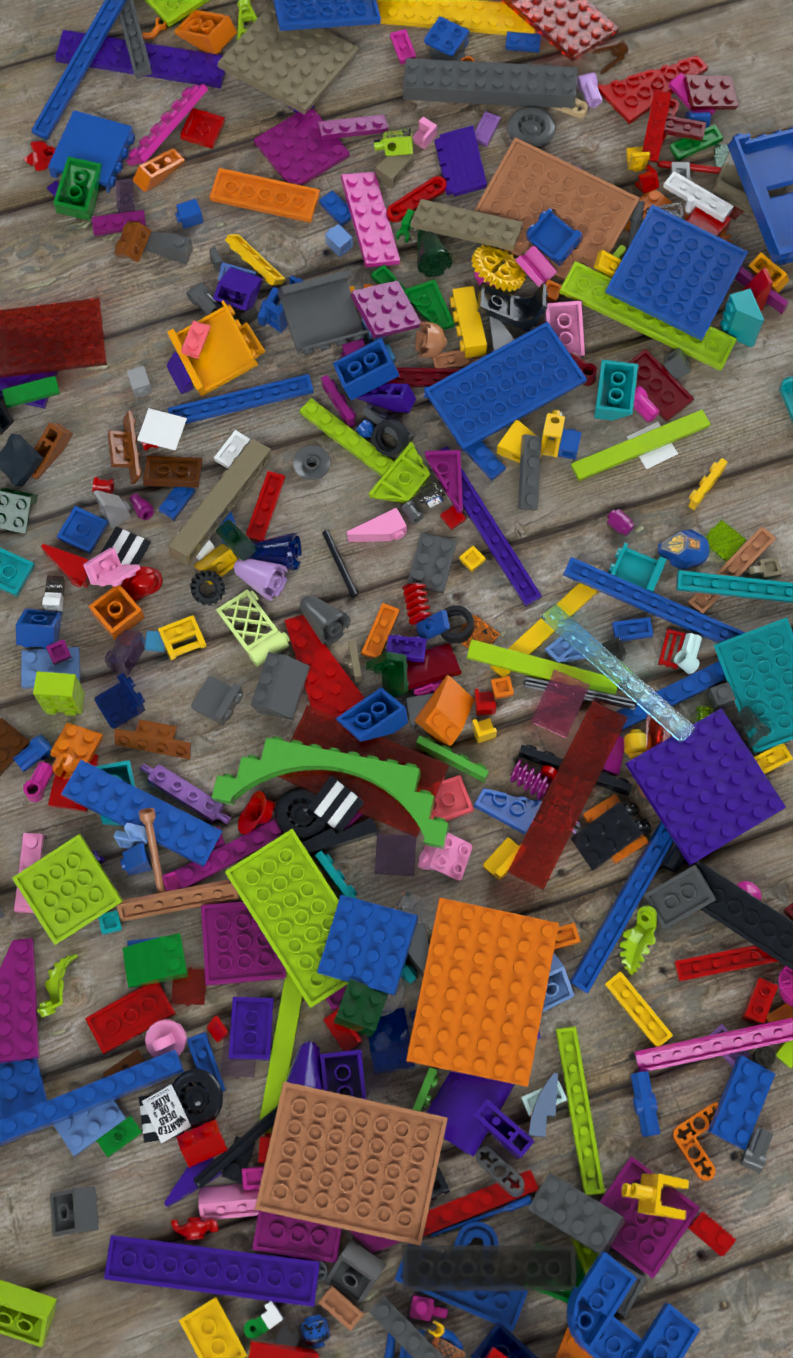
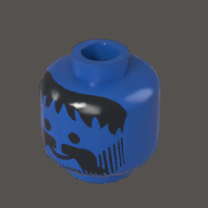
[300,1314,330,1349]

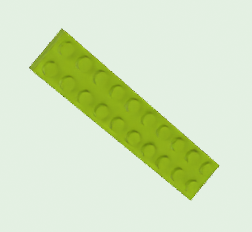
[559,261,737,371]

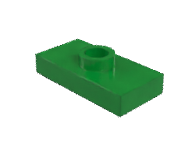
[96,1116,143,1158]

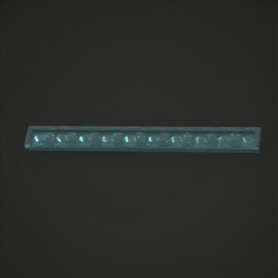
[542,604,695,742]

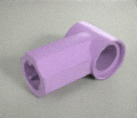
[577,72,602,108]

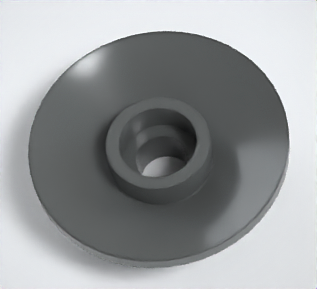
[293,446,330,480]

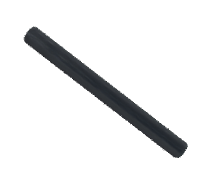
[524,676,637,710]
[193,1105,278,1188]

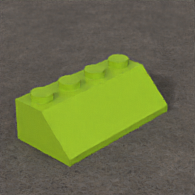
[0,1280,57,1347]

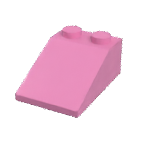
[544,301,585,356]

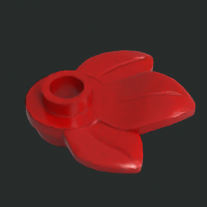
[24,141,56,171]

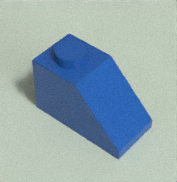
[120,843,152,876]

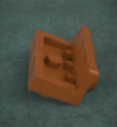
[114,222,151,262]

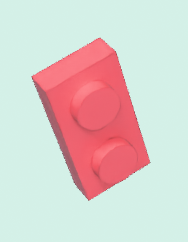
[181,321,210,359]

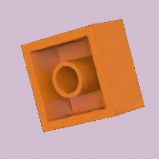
[88,585,145,641]

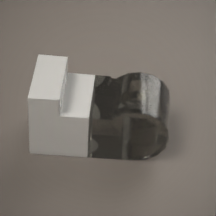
[42,575,65,612]

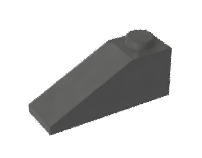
[144,232,193,264]

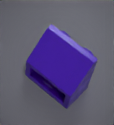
[213,267,263,313]

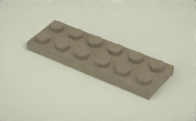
[411,199,523,251]

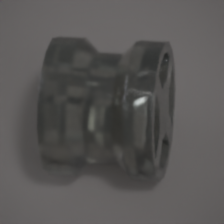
[752,1046,776,1068]

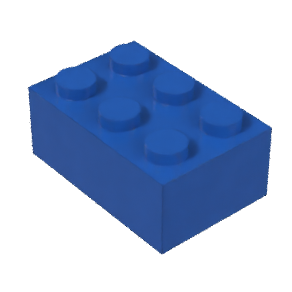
[333,338,400,401]

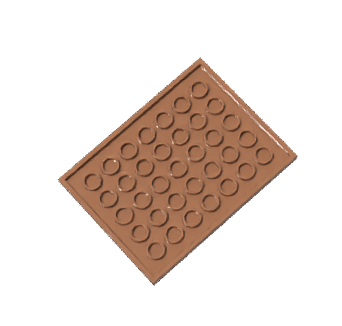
[474,137,640,281]
[255,1081,448,1246]

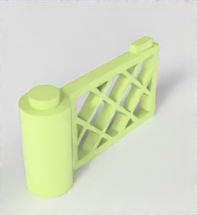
[216,589,290,667]

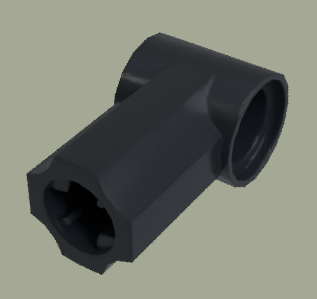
[661,842,685,873]

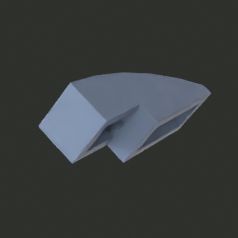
[528,1073,558,1138]

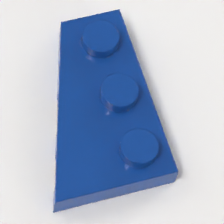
[473,788,543,835]

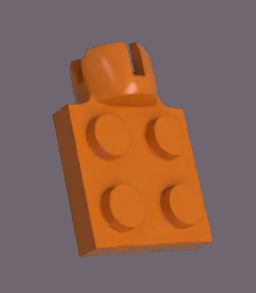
[50,722,103,779]

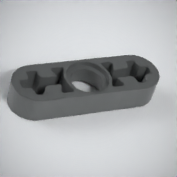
[476,1147,525,1197]

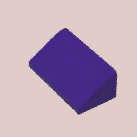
[167,352,193,394]

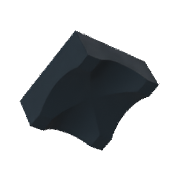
[0,433,44,487]

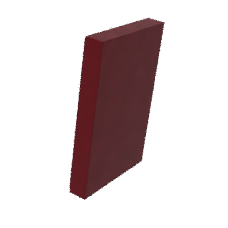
[406,643,461,690]

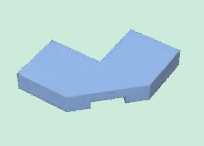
[113,823,148,849]

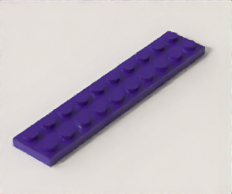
[55,30,226,89]
[104,1235,320,1307]

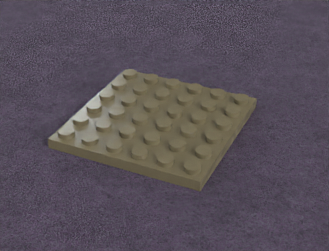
[218,2,359,115]

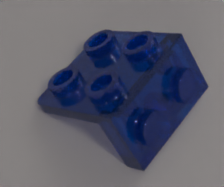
[94,673,146,729]

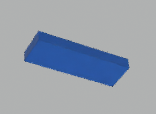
[187,1032,226,1092]

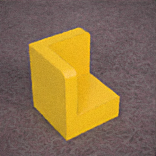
[471,718,497,743]

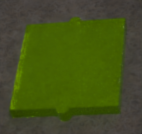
[705,520,746,562]

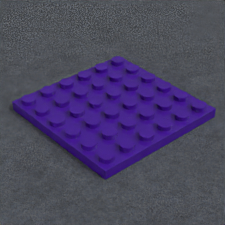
[625,708,786,866]

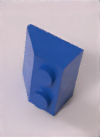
[16,608,62,649]

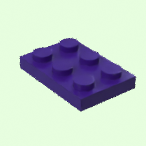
[228,997,274,1061]

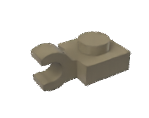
[746,557,783,580]

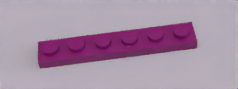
[175,819,284,888]

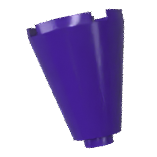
[285,1041,323,1090]

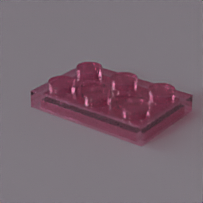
[531,669,590,738]

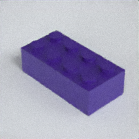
[320,1049,367,1100]

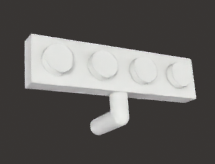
[663,171,733,222]

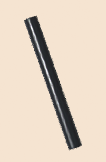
[322,530,358,597]

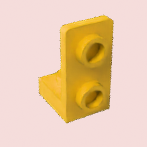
[626,147,650,172]

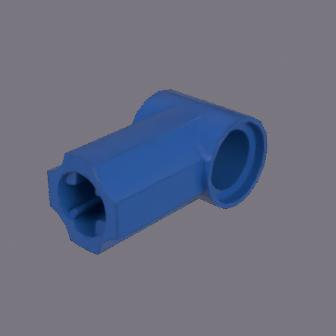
[13,734,53,772]

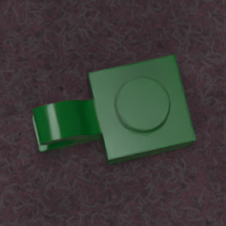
[396,209,415,243]

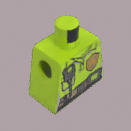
[374,128,414,156]

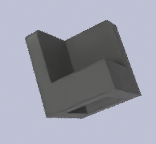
[664,347,691,380]

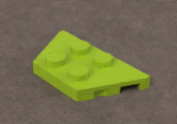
[368,442,430,504]

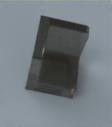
[599,637,627,667]

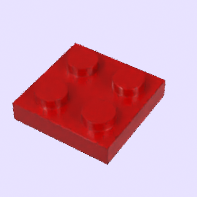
[180,108,225,149]

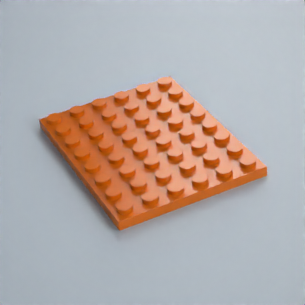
[406,897,559,1087]

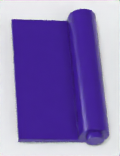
[426,1071,515,1157]

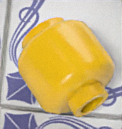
[623,729,649,759]

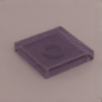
[375,834,416,876]

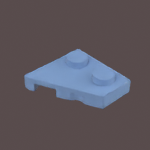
[545,626,598,664]

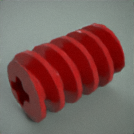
[402,583,432,625]

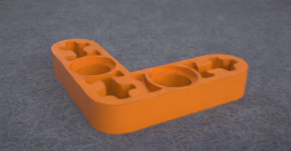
[672,1103,719,1181]

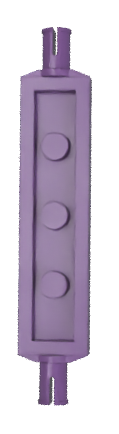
[140,763,231,825]

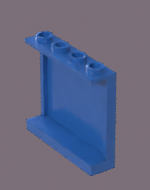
[48,110,135,193]

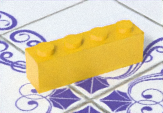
[449,286,487,358]

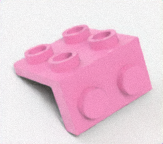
[83,548,140,587]
[417,833,472,881]

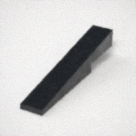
[302,818,378,856]

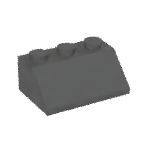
[250,652,310,720]

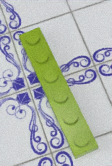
[299,398,394,477]

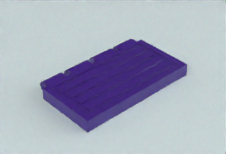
[434,125,488,197]

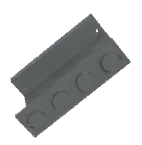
[278,270,369,355]

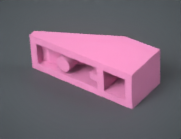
[347,508,407,542]

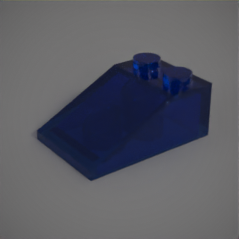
[368,1007,415,1076]

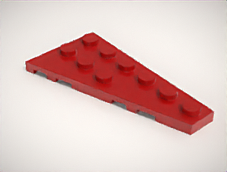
[597,55,708,124]
[285,615,365,726]

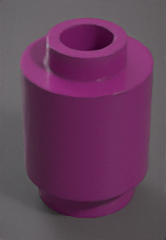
[607,509,635,536]

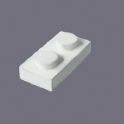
[214,430,250,469]

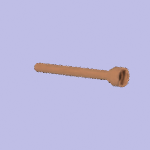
[139,808,165,893]

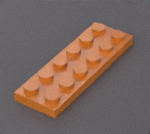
[209,168,320,223]

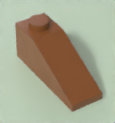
[31,423,73,479]

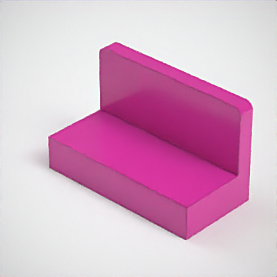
[515,246,557,287]

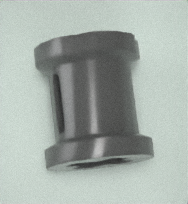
[400,500,424,525]

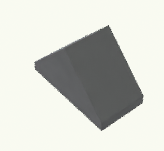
[406,693,433,731]

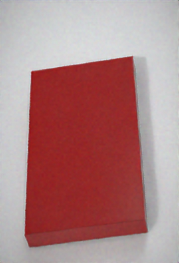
[85,982,176,1055]

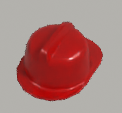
[120,566,163,601]
[238,791,275,834]

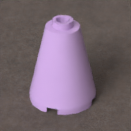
[234,557,288,601]

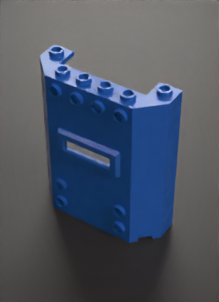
[727,127,793,265]

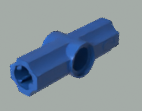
[630,1071,660,1137]

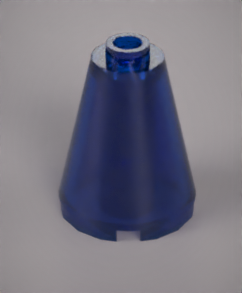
[248,533,302,571]

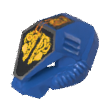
[658,529,710,571]

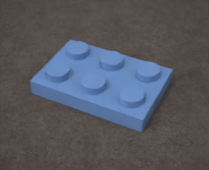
[21,647,80,689]
[54,1100,126,1156]

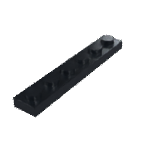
[518,744,633,796]

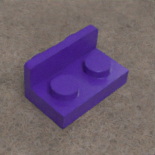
[387,635,426,662]

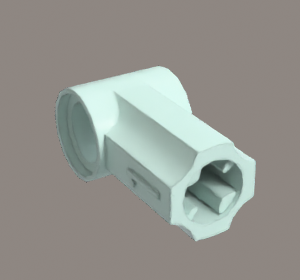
[674,633,702,674]

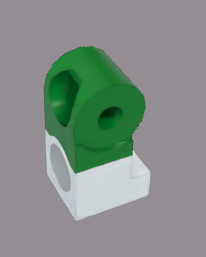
[244,1301,285,1339]

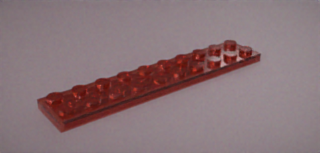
[507,701,628,890]

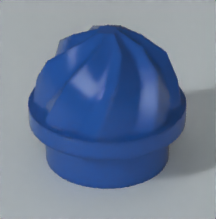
[356,419,374,438]

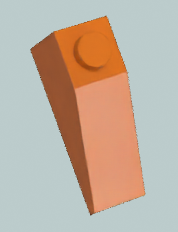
[133,148,185,192]

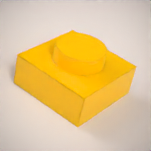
[459,546,486,573]

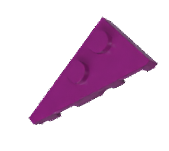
[425,450,463,513]

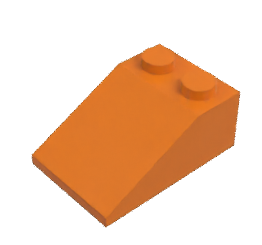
[174,10,237,55]
[414,675,475,746]

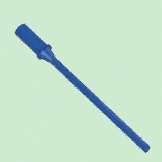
[431,1196,532,1237]

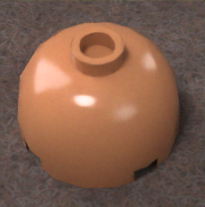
[415,321,447,358]

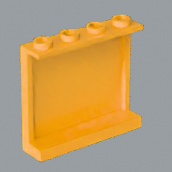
[167,300,258,396]

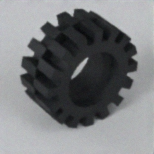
[190,570,225,606]

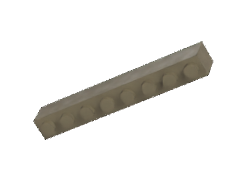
[168,439,271,566]

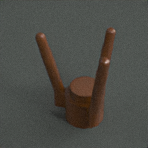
[592,40,628,74]

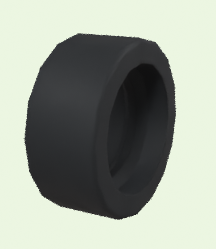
[372,419,409,456]
[441,605,474,643]

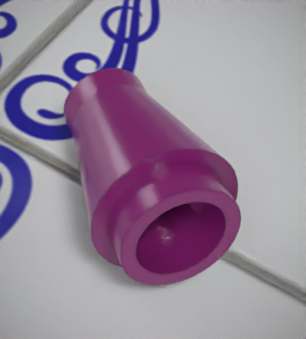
[129,493,154,520]

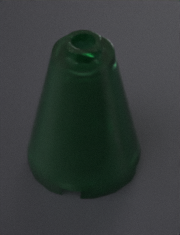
[417,230,452,277]

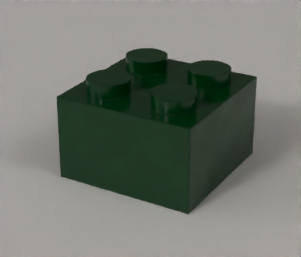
[333,979,388,1037]

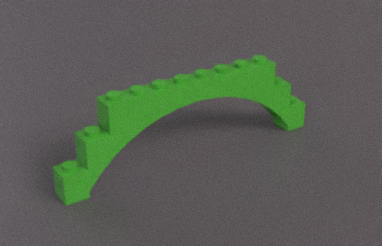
[212,736,449,849]

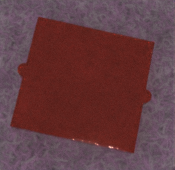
[171,967,206,1007]

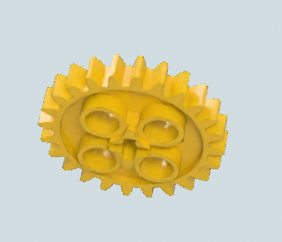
[471,245,526,292]

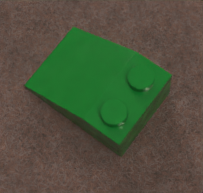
[53,156,102,221]
[122,933,189,988]

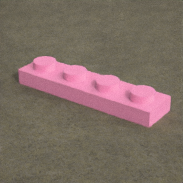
[14,833,44,913]

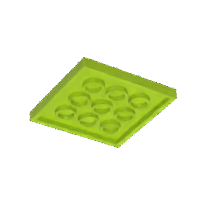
[12,834,123,945]

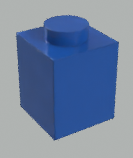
[175,199,203,229]
[558,429,581,460]

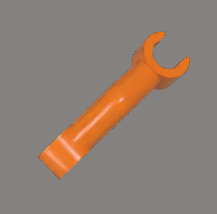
[142,17,167,40]

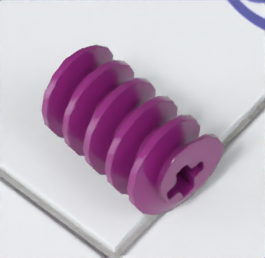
[510,759,553,800]

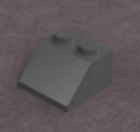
[50,1187,99,1237]
[325,1240,386,1306]

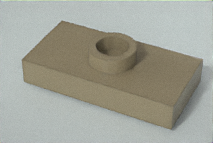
[347,640,363,683]

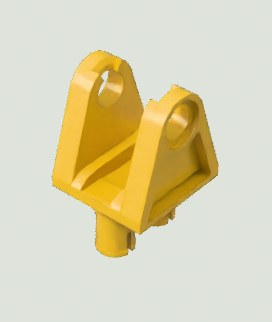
[621,1174,689,1220]

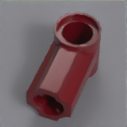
[569,352,597,386]

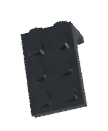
[477,282,548,332]
[570,801,652,871]

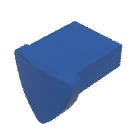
[685,111,711,128]

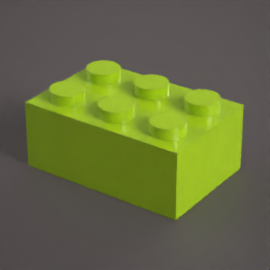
[33,671,85,716]

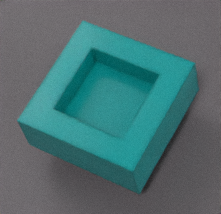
[98,910,123,935]

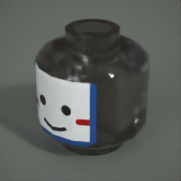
[417,480,446,508]

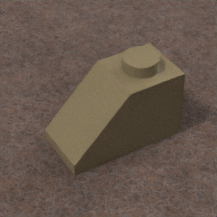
[375,154,414,189]

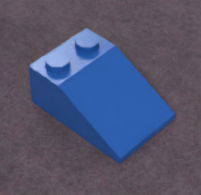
[336,687,408,742]

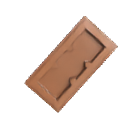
[318,1286,364,1331]

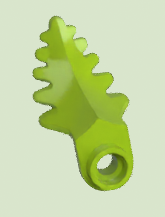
[620,905,657,975]
[36,954,78,1017]

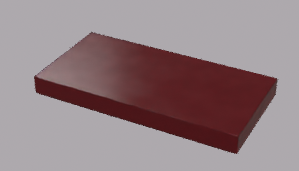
[627,349,694,422]

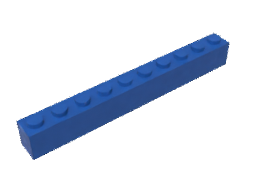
[0,1050,185,1146]

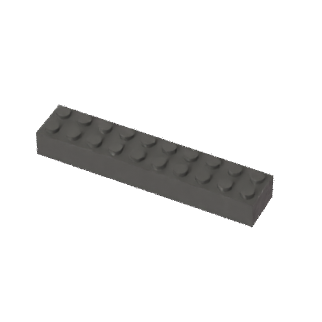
[403,58,578,109]

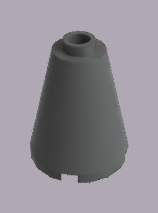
[300,595,351,645]

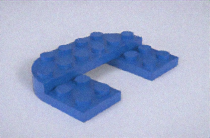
[567,1251,700,1358]

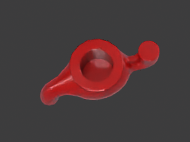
[171,1217,219,1241]

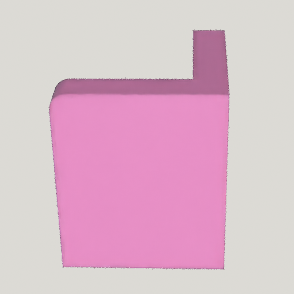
[413,117,437,150]

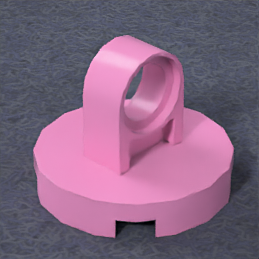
[145,1019,187,1058]

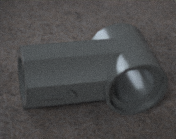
[186,282,221,315]
[740,1127,773,1174]

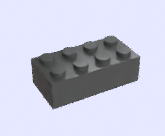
[528,1172,625,1255]

